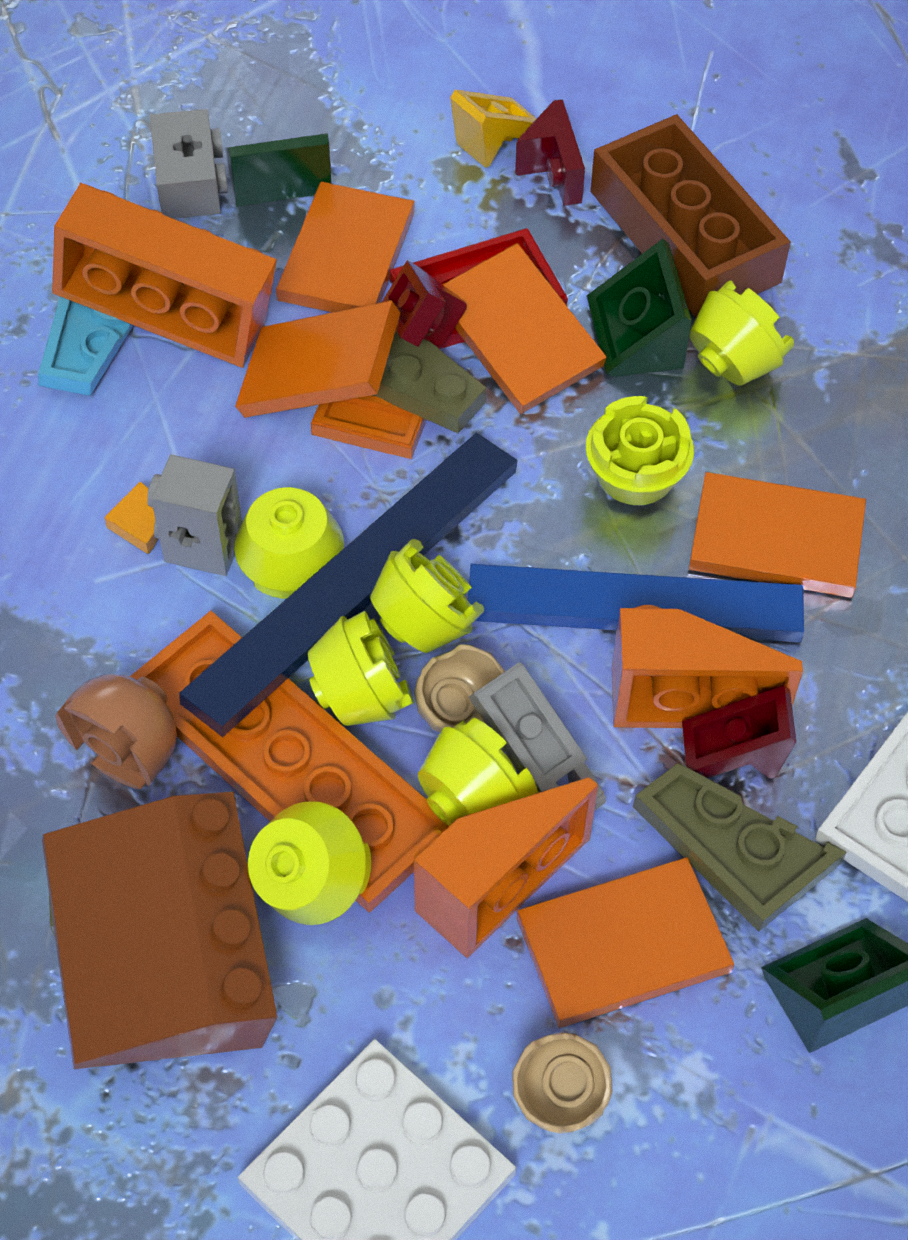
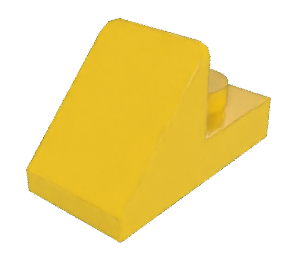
[450,89,537,168]

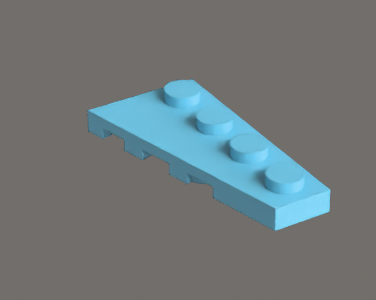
[38,297,134,396]

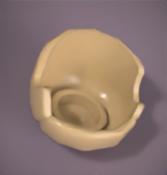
[414,644,505,733]
[512,1033,613,1134]

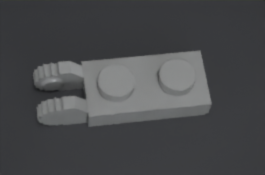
[468,662,606,810]

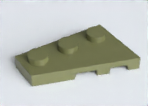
[373,331,486,433]
[632,763,847,932]

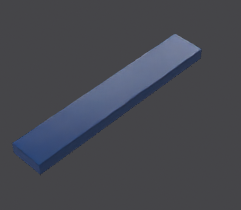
[468,564,804,642]

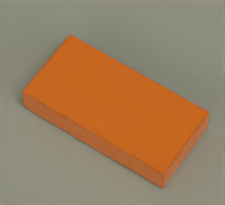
[311,395,427,459]

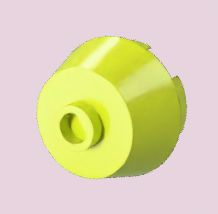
[689,280,794,386]
[586,396,694,505]
[234,487,344,599]
[370,539,484,653]
[308,611,414,726]
[418,718,538,826]
[248,801,371,925]

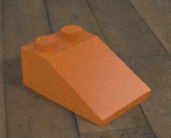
[611,605,803,728]
[414,777,598,958]

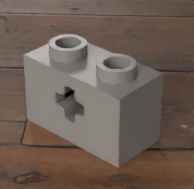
[150,109,228,219]
[147,454,242,576]

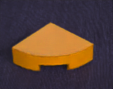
[104,482,158,554]

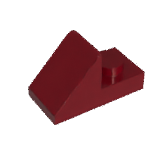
[515,99,585,206]
[381,260,467,347]
[682,685,797,779]

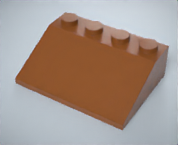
[42,792,277,1070]

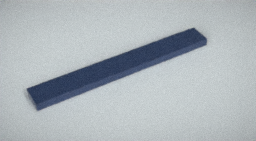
[179,432,518,737]

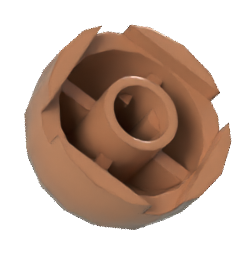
[55,674,177,789]

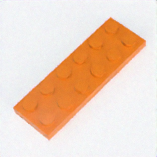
[130,610,449,913]

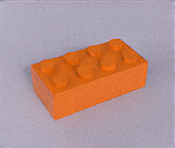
[52,182,277,368]

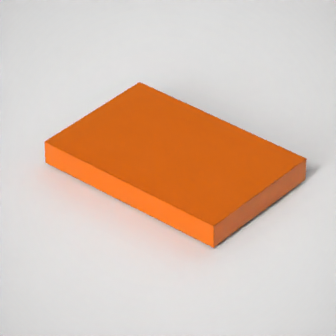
[276,182,415,313]
[443,243,607,414]
[235,301,401,418]
[689,472,866,598]
[517,857,734,1029]

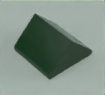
[225,133,332,207]
[586,239,692,377]
[761,918,908,1053]

